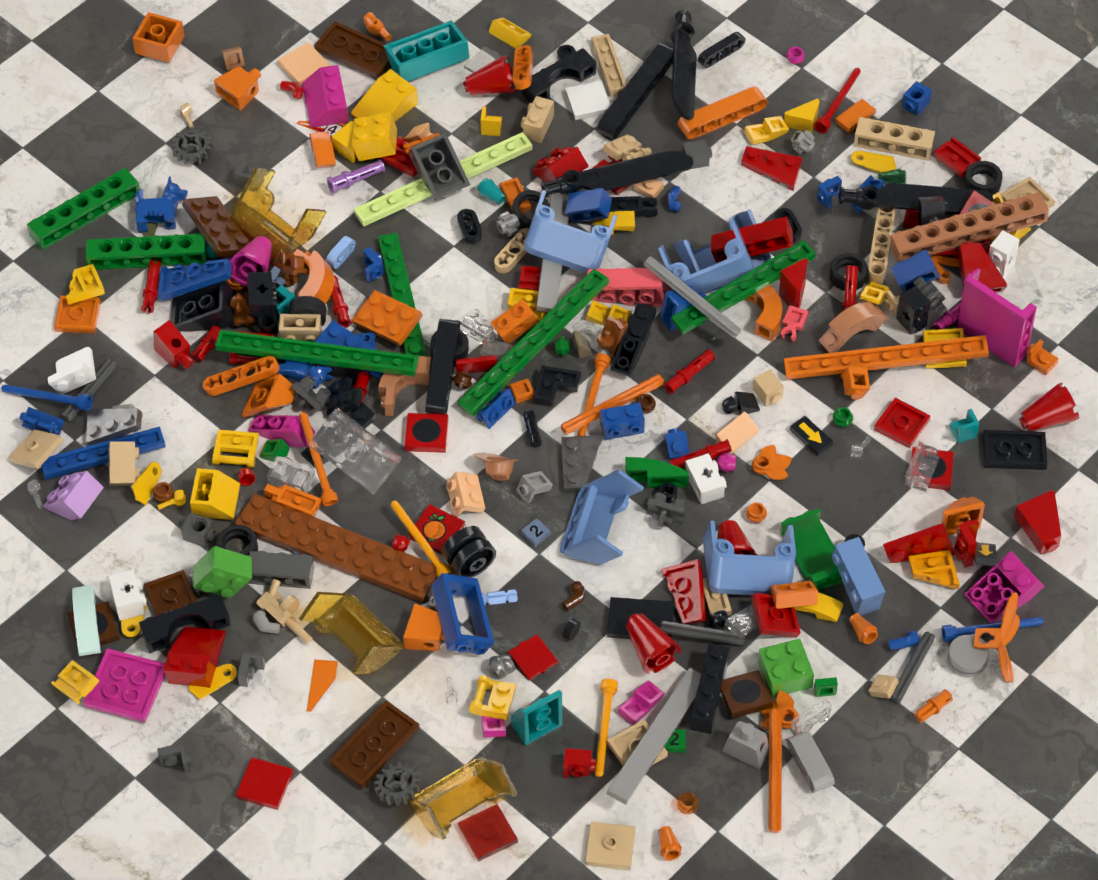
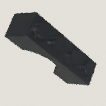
[522,48,596,103]
[139,594,231,654]
[690,643,730,734]

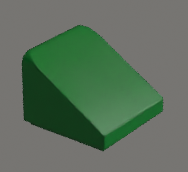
[259,439,290,463]

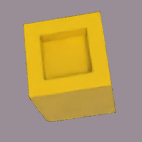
[481,106,502,136]

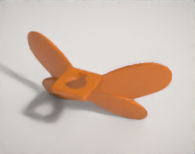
[974,592,1020,683]

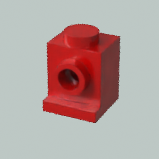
[563,748,596,778]

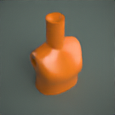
[363,12,392,41]

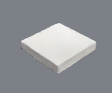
[565,80,611,120]

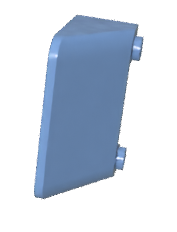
[673,209,771,292]

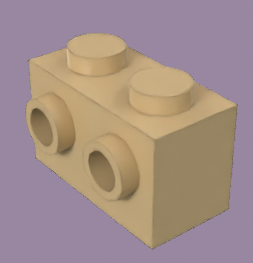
[521,96,554,143]
[279,314,322,342]
[109,442,139,486]

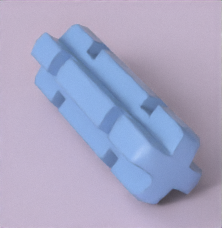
[482,589,518,605]

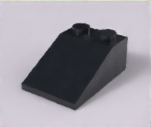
[171,281,236,331]

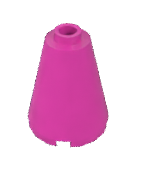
[230,236,272,287]

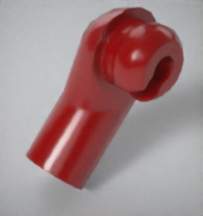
[280,81,304,99]

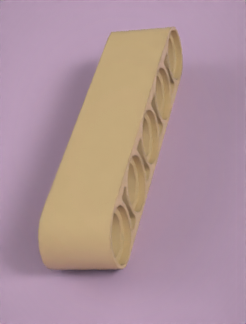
[867,207,896,285]

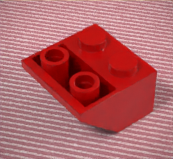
[531,146,589,182]

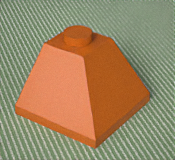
[241,374,296,418]
[941,497,985,536]

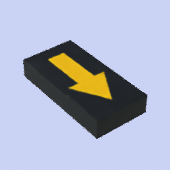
[790,416,833,456]
[974,542,997,566]

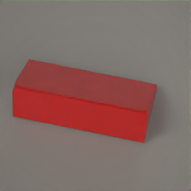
[455,355,497,374]

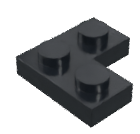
[533,365,581,405]
[326,377,363,420]

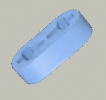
[326,236,356,269]

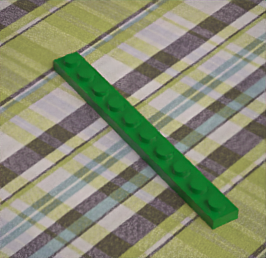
[457,269,610,417]
[215,330,419,377]

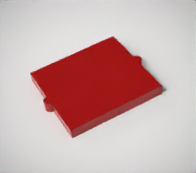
[508,634,558,680]

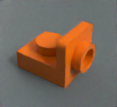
[1026,339,1059,375]

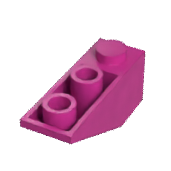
[248,415,315,448]

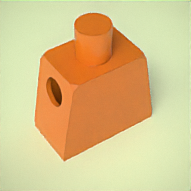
[214,67,261,111]
[403,604,445,651]

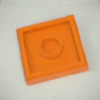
[54,296,101,333]

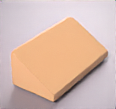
[716,412,759,455]

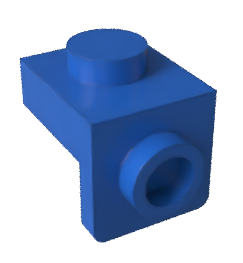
[817,176,842,209]
[363,247,384,282]
[663,428,690,459]

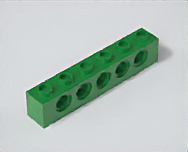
[27,167,140,250]
[86,233,207,270]

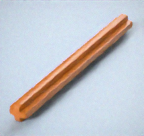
[561,374,664,435]
[768,708,782,833]

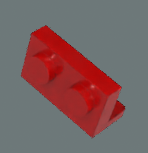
[954,519,979,568]

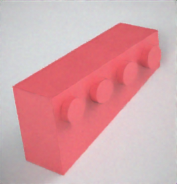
[587,268,672,307]

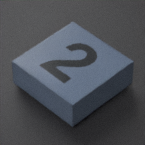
[521,518,551,547]

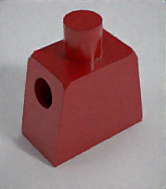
[153,320,194,369]

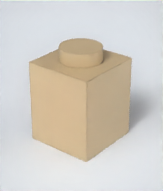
[753,369,784,406]

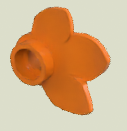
[752,445,792,480]
[761,691,799,731]

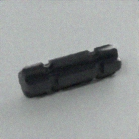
[523,410,542,448]

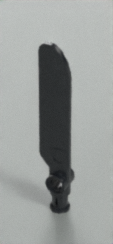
[670,10,697,120]
[541,151,694,198]
[838,183,993,214]

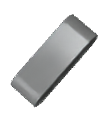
[786,731,835,793]

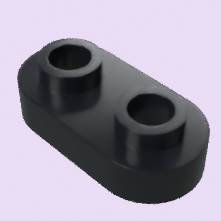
[774,208,802,242]
[457,209,482,244]

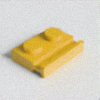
[51,660,99,704]

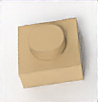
[869,674,899,699]

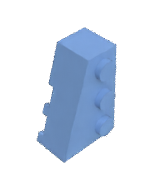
[832,537,886,616]

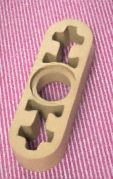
[494,228,529,274]

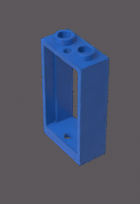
[431,573,494,655]

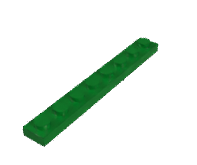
[378,233,428,357]
[671,240,816,335]

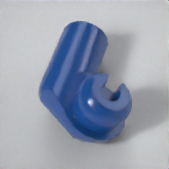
[667,185,682,212]
[889,631,920,651]

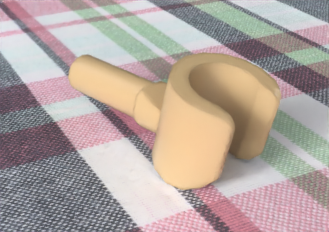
[180,103,194,128]

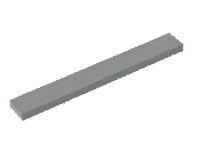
[536,193,569,313]
[606,668,701,805]

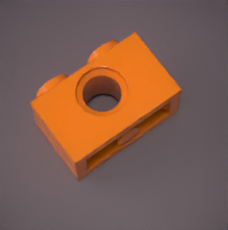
[491,299,539,345]

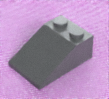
[408,132,471,201]

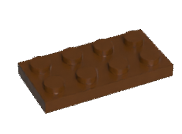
[314,21,390,79]
[182,196,250,257]
[329,700,420,789]

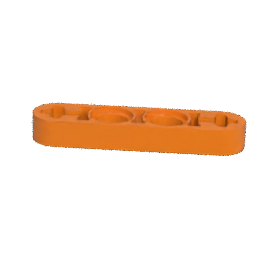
[512,45,533,90]
[203,356,280,396]

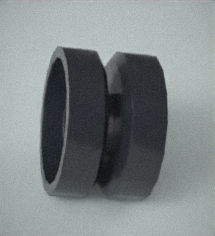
[441,526,496,578]

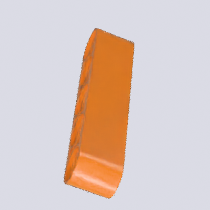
[677,86,768,139]

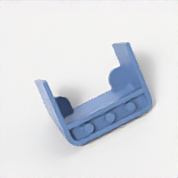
[524,190,617,273]
[658,216,753,293]
[560,470,644,564]
[703,521,796,595]

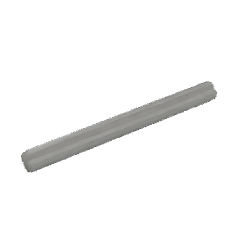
[644,256,741,338]

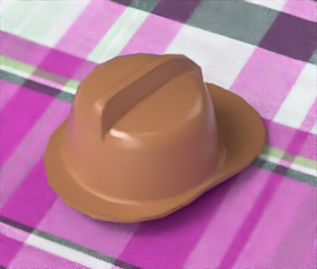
[473,453,519,481]

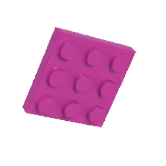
[83,648,166,723]

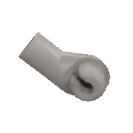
[253,610,281,634]

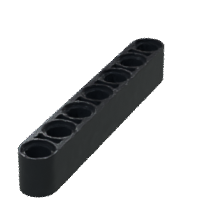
[597,42,674,140]

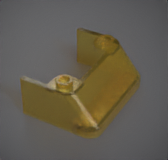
[232,168,327,257]
[299,592,404,675]
[409,757,518,840]

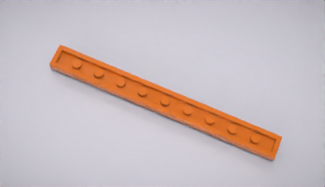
[784,335,989,380]

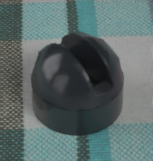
[722,396,739,414]

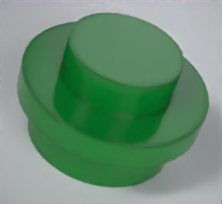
[555,336,570,356]
[832,407,853,427]

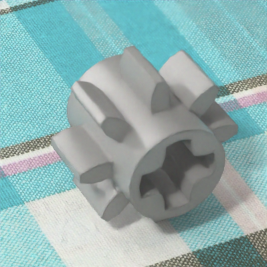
[791,129,815,154]
[496,211,520,237]

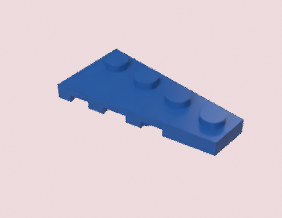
[158,259,232,301]
[315,320,384,379]

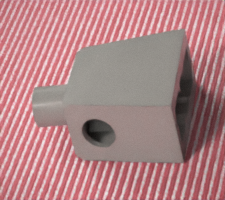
[722,721,769,770]

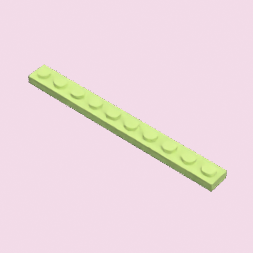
[354,132,532,227]

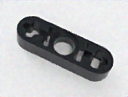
[698,31,746,68]

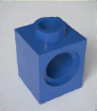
[902,81,932,116]

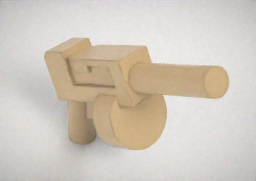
[257,579,313,644]

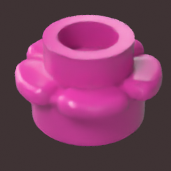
[786,47,805,64]

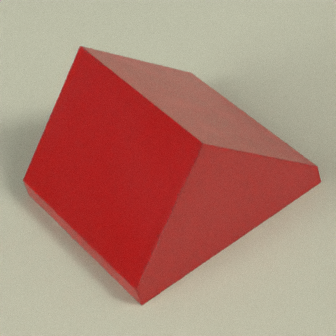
[779,259,808,308]

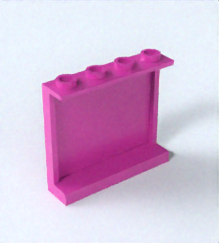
[957,268,1037,367]

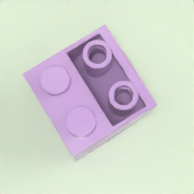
[43,471,104,520]

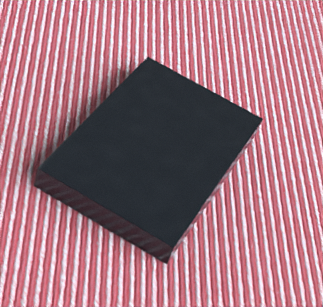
[983,430,1047,470]
[607,597,674,639]

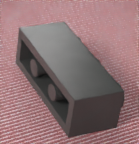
[248,551,314,589]

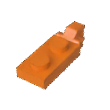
[264,484,322,517]

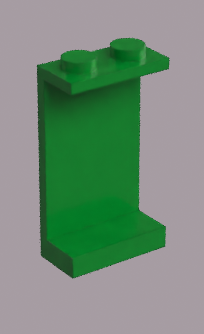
[780,508,843,591]

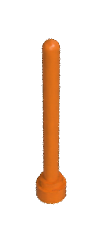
[577,353,611,436]
[299,412,339,506]

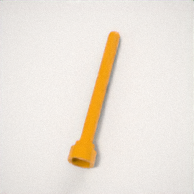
[391,501,455,577]
[595,679,618,777]

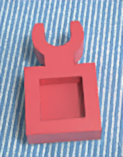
[781,305,809,342]

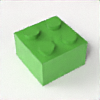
[193,546,252,598]
[758,639,814,698]

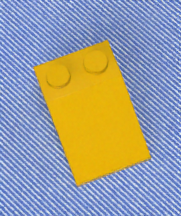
[351,69,418,122]

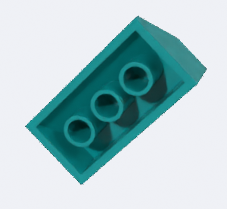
[384,20,470,82]

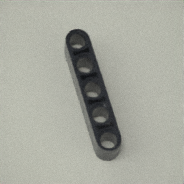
[425,318,460,414]

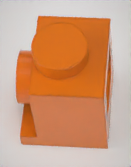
[840,366,870,400]

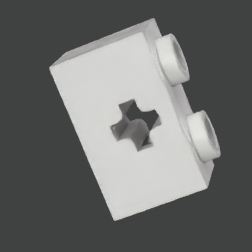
[988,230,1020,278]
[685,453,727,505]
[109,570,147,621]

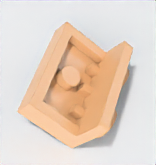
[446,471,486,517]

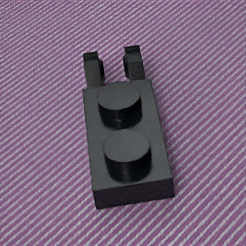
[610,196,658,217]

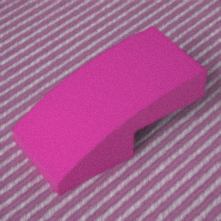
[617,680,665,725]

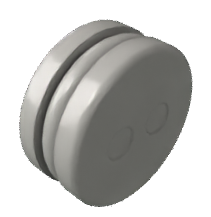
[947,635,989,677]

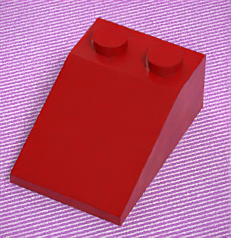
[163,627,226,688]

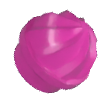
[716,452,736,473]

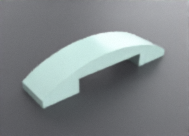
[72,585,101,656]

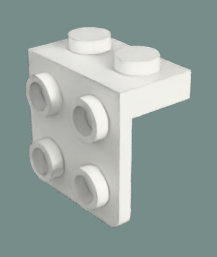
[48,347,96,394]

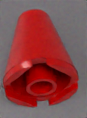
[463,55,517,95]
[1019,382,1079,431]
[717,520,757,555]
[626,614,681,674]

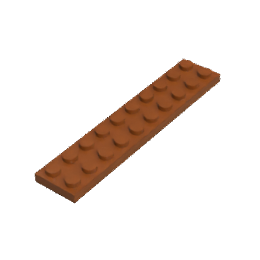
[235,493,438,603]

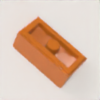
[770,581,818,609]

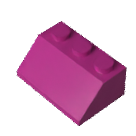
[302,65,348,128]

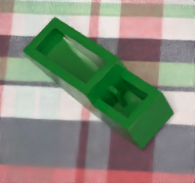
[625,457,689,488]

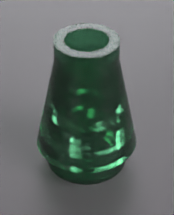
[878,168,906,185]

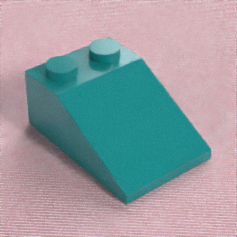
[511,690,563,746]

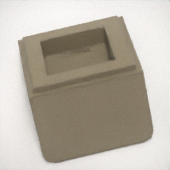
[573,330,593,358]

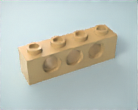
[854,117,935,161]

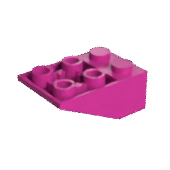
[964,551,1045,623]

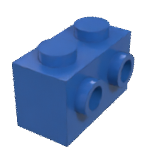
[565,188,612,223]
[891,249,941,293]
[600,403,645,440]

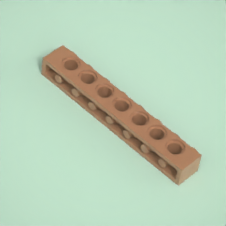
[890,192,1049,262]

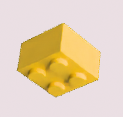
[352,112,397,161]

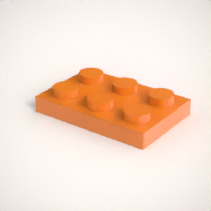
[352,290,423,346]

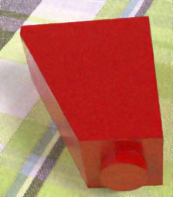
[957,241,1007,292]
[1014,490,1062,555]

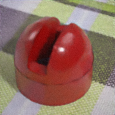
[238,468,255,486]
[392,535,410,552]

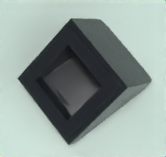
[734,391,760,415]

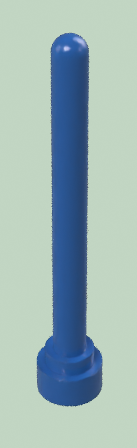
[1,384,93,411]
[941,617,1044,642]

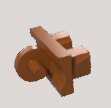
[272,252,309,286]
[230,291,257,327]
[597,316,628,356]

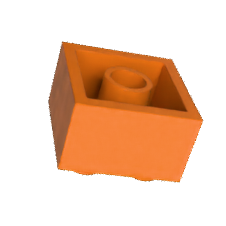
[132,12,185,63]

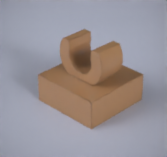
[222,46,245,70]

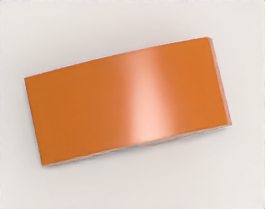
[309,131,336,168]

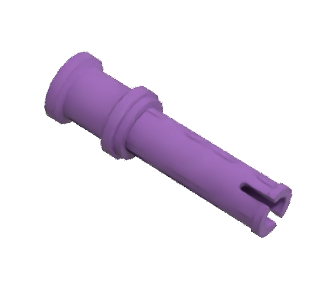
[326,160,385,194]

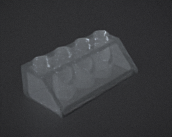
[308,408,403,495]

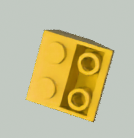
[190,468,241,520]

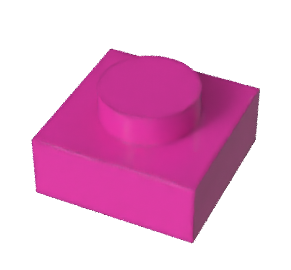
[481,716,506,738]

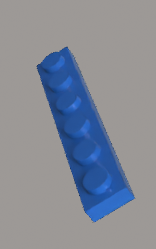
[41,426,166,480]

